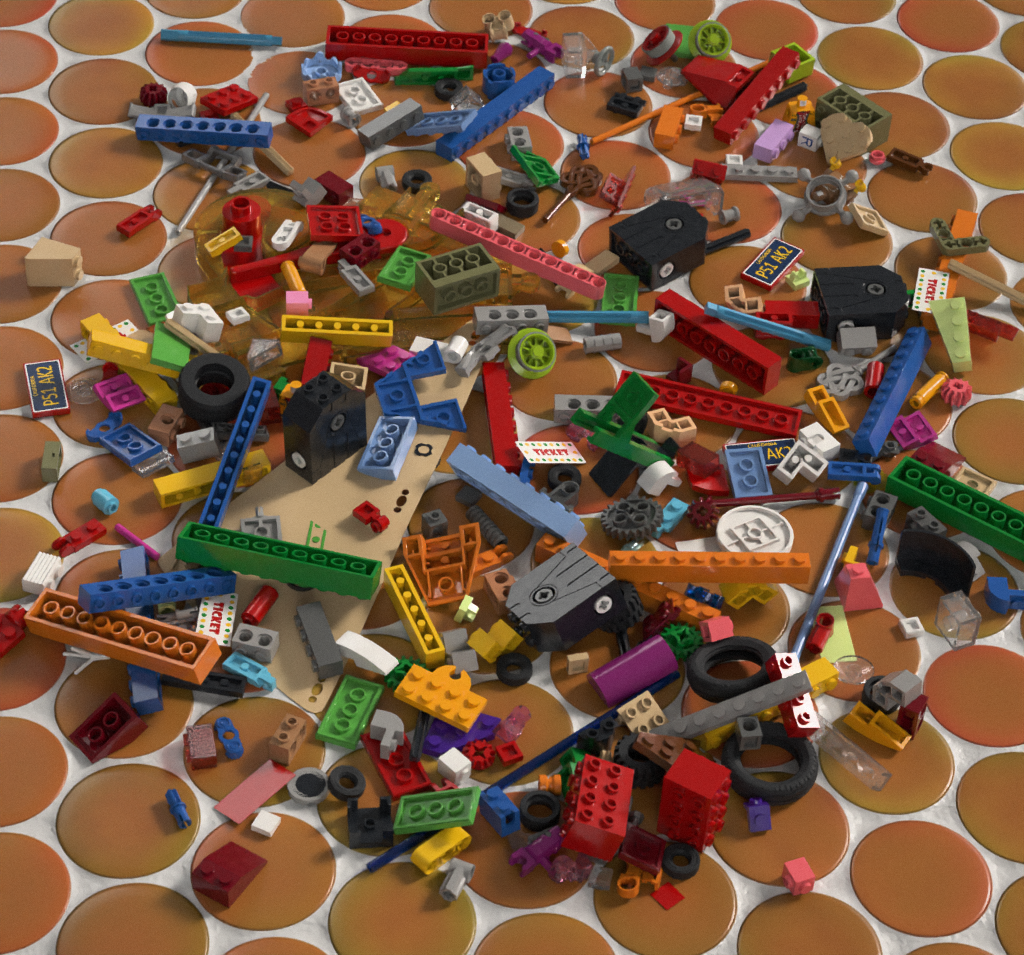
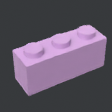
[752,118,794,164]

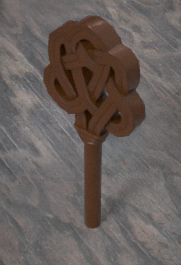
[542,164,603,223]

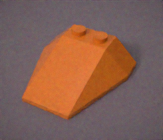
[402,522,481,607]

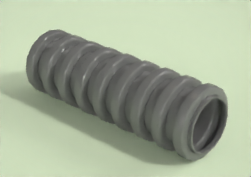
[466,505,508,548]

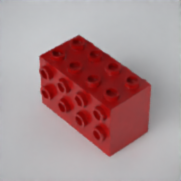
[656,748,732,853]
[559,754,634,862]

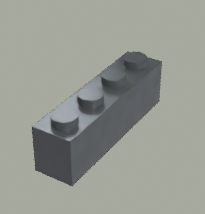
[357,98,425,151]
[294,601,343,680]

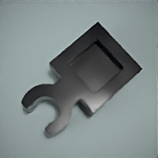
[838,448,872,464]

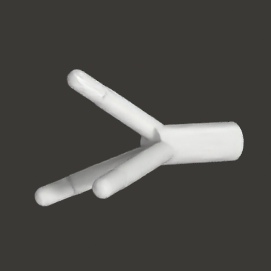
[63,647,110,675]

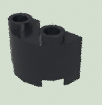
[576,716,616,757]

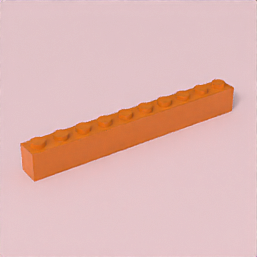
[920,209,978,332]
[535,533,721,636]
[607,551,811,584]

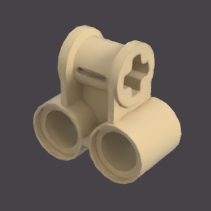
[482,10,515,43]

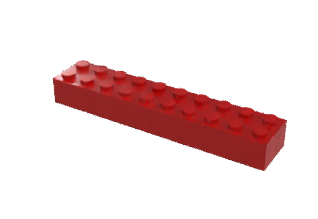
[325,25,489,69]

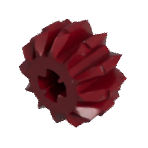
[139,82,168,108]
[687,497,720,530]

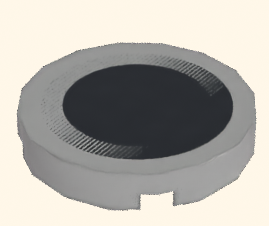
[287,767,330,805]

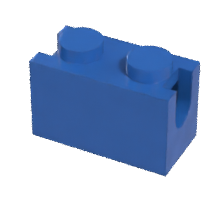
[479,786,521,838]

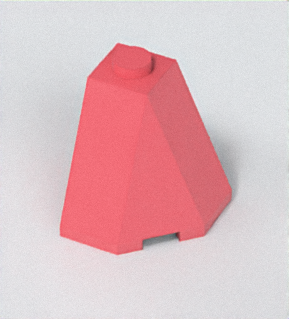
[834,563,883,611]

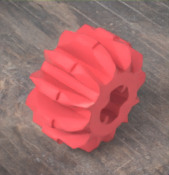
[941,377,972,408]

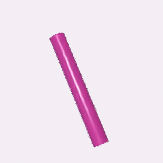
[114,523,160,561]

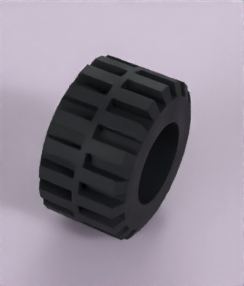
[598,580,644,633]
[613,732,665,789]

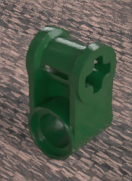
[786,346,823,373]

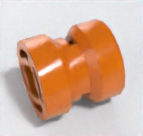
[538,774,561,796]

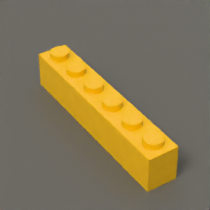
[280,315,393,347]
[87,328,197,378]
[153,449,271,508]
[384,564,445,670]

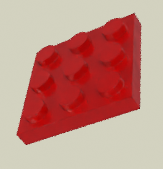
[306,205,364,242]

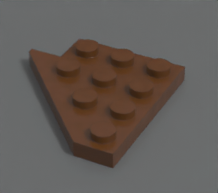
[632,732,716,771]

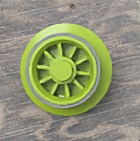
[688,20,732,60]
[507,328,556,379]

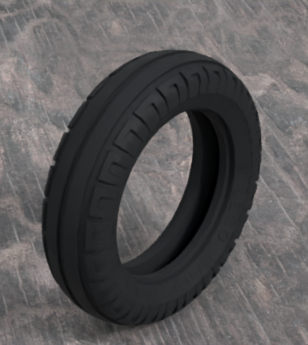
[686,636,776,704]
[721,721,818,806]

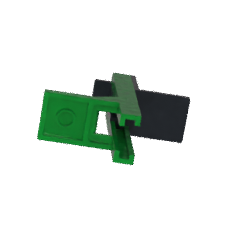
[570,371,681,497]

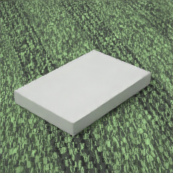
[338,77,383,115]

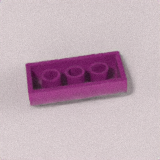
[587,634,678,709]

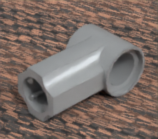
[375,165,398,196]
[439,857,475,902]

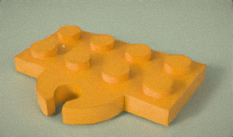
[394,664,487,733]

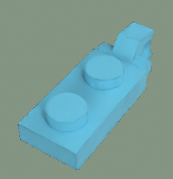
[651,497,690,539]
[222,651,277,692]

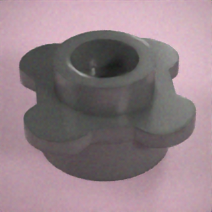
[881,441,900,458]

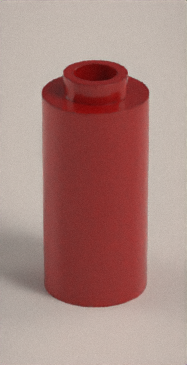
[864,361,885,399]
[241,585,279,627]

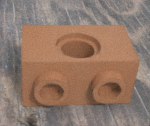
[148,404,186,447]

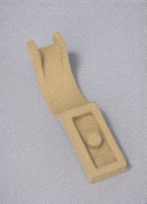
[555,249,620,299]

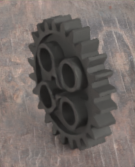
[600,495,664,541]

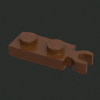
[886,147,933,176]

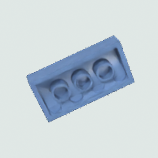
[357,416,418,481]

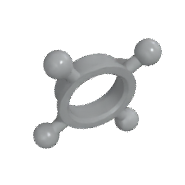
[792,168,859,225]

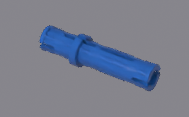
[866,507,889,566]

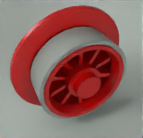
[642,25,683,66]

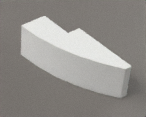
[336,630,399,676]

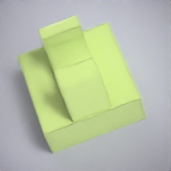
[785,268,810,291]
[454,595,479,623]

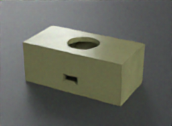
[41,441,62,482]

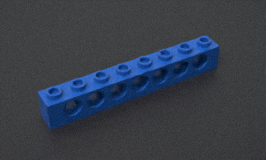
[135,114,273,148]
[78,567,237,614]

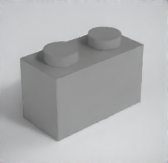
[836,326,878,357]
[176,427,221,464]

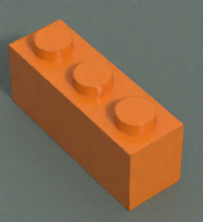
[653,104,686,150]

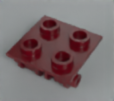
[642,598,682,640]

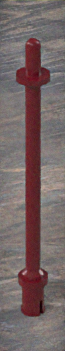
[690,487,841,507]

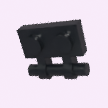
[606,92,647,118]

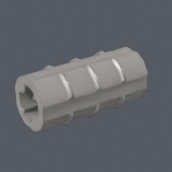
[583,333,622,354]

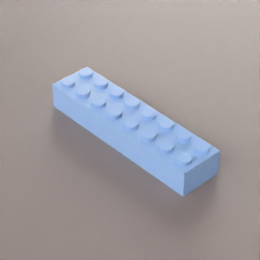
[446,443,587,547]

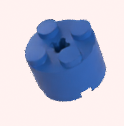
[482,63,516,100]

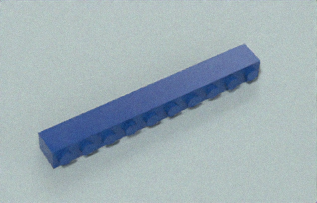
[436,66,555,162]
[852,327,932,457]
[199,376,271,528]
[118,545,164,716]

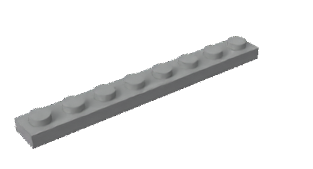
[649,670,813,739]

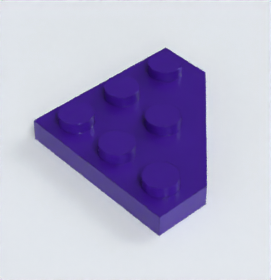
[422,713,501,758]

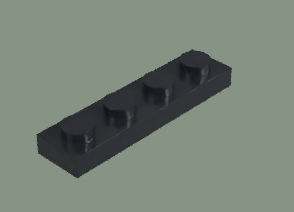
[161,671,248,698]

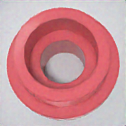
[869,150,886,165]

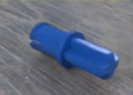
[577,134,590,160]
[165,789,192,829]

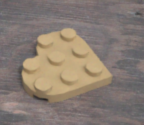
[821,113,873,166]

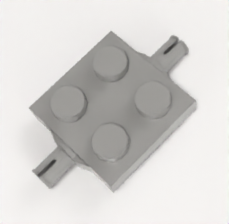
[240,506,282,541]

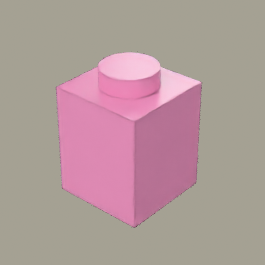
[286,291,312,316]

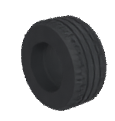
[178,353,250,425]

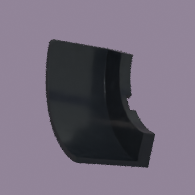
[895,529,976,601]

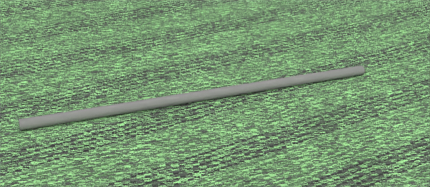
[174,92,270,236]

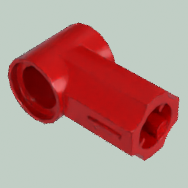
[806,613,834,654]

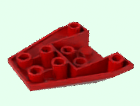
[680,55,758,111]

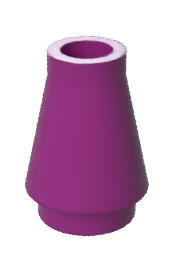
[491,42,513,63]

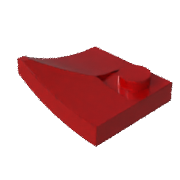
[285,107,333,138]
[685,464,729,496]

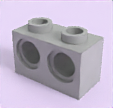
[504,126,532,161]
[231,623,280,663]

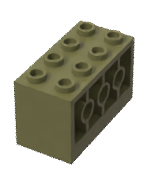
[815,83,893,156]
[415,243,500,315]

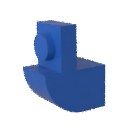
[984,576,1024,614]

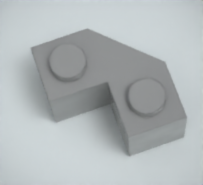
[438,628,479,675]
[872,669,922,711]

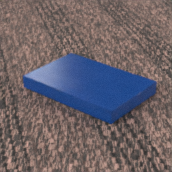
[98,422,163,467]

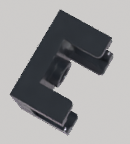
[347,796,394,849]

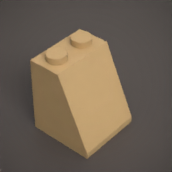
[25,237,84,286]

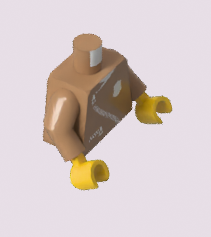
[813,156,866,205]

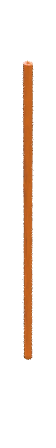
[590,59,769,145]

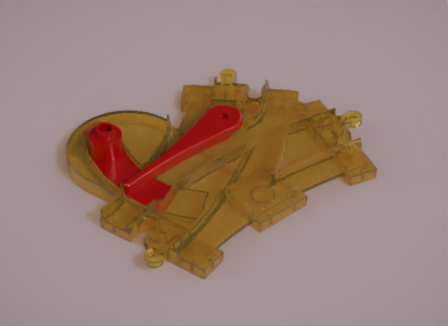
[187,182,540,387]

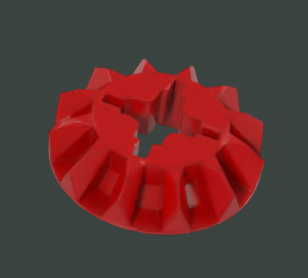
[462,739,496,770]

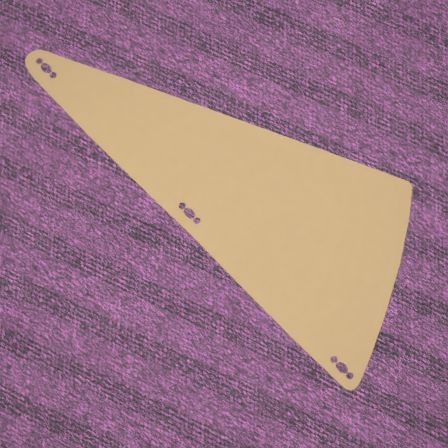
[158,320,488,713]

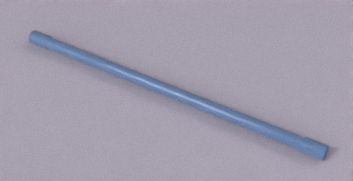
[791,481,868,662]

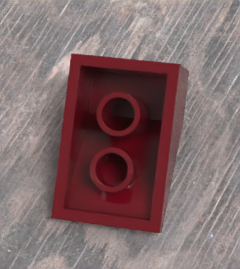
[910,441,966,477]
[68,692,149,763]
[192,841,267,908]

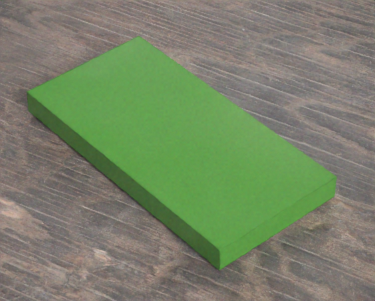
[129,272,178,329]
[599,273,639,327]
[150,321,190,372]
[315,674,385,751]
[393,786,481,835]

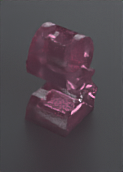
[566,423,598,452]
[492,705,531,743]
[548,852,593,883]

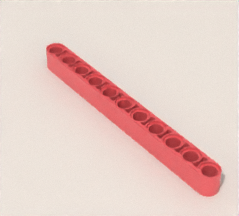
[429,208,606,300]

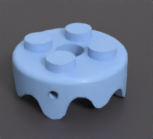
[301,51,342,82]

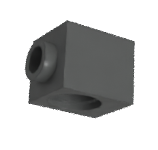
[621,66,643,93]
[421,508,448,540]
[734,716,763,751]

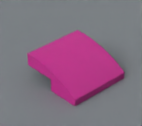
[92,373,146,413]
[890,410,938,450]

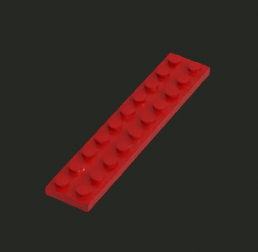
[615,370,803,438]

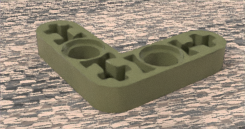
[929,218,990,256]

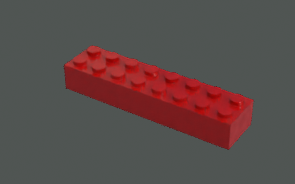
[654,288,782,395]

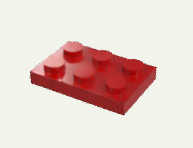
[200,84,258,117]

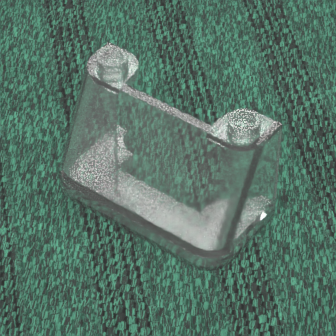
[644,177,724,216]

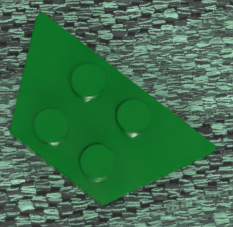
[510,145,560,187]

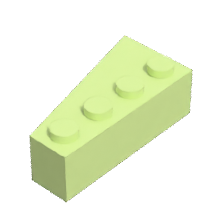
[929,297,972,373]

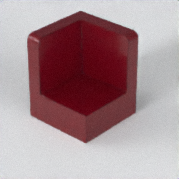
[666,356,693,384]

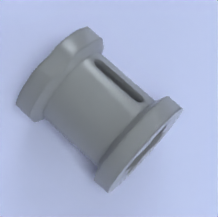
[340,106,361,127]
[718,206,740,225]

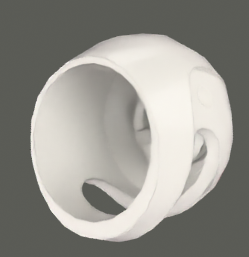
[167,82,197,108]

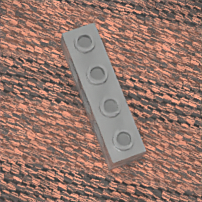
[472,305,549,335]
[553,394,620,424]

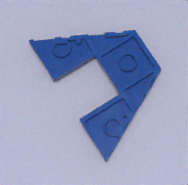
[374,340,467,433]

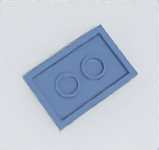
[724,447,773,498]

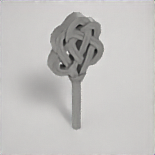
[816,345,897,401]

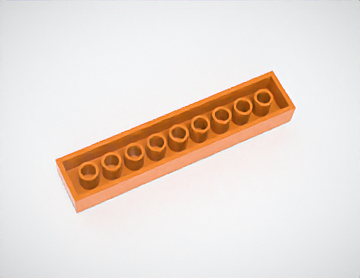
[23,587,222,685]

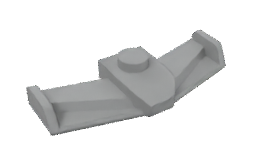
[128,102,197,118]
[454,325,518,378]

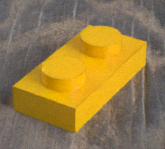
[204,226,243,258]

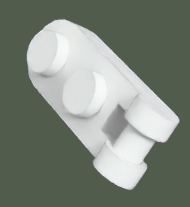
[271,219,304,251]

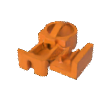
[689,103,723,128]
[617,862,662,899]

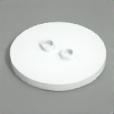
[715,505,794,553]

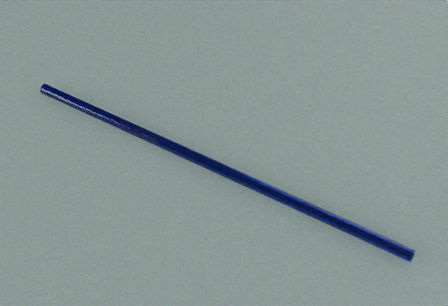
[366,670,681,873]

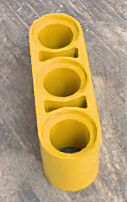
[410,827,472,875]

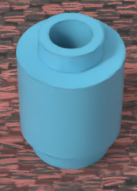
[91,488,119,515]

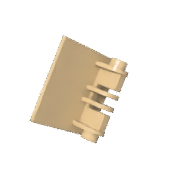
[616,690,669,734]

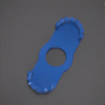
[360,214,383,235]
[86,411,123,443]
[214,717,244,760]

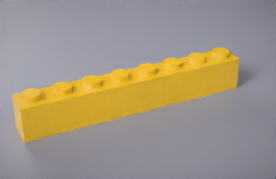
[80,313,178,415]
[693,657,840,752]

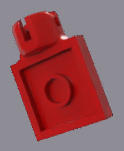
[0,604,27,659]

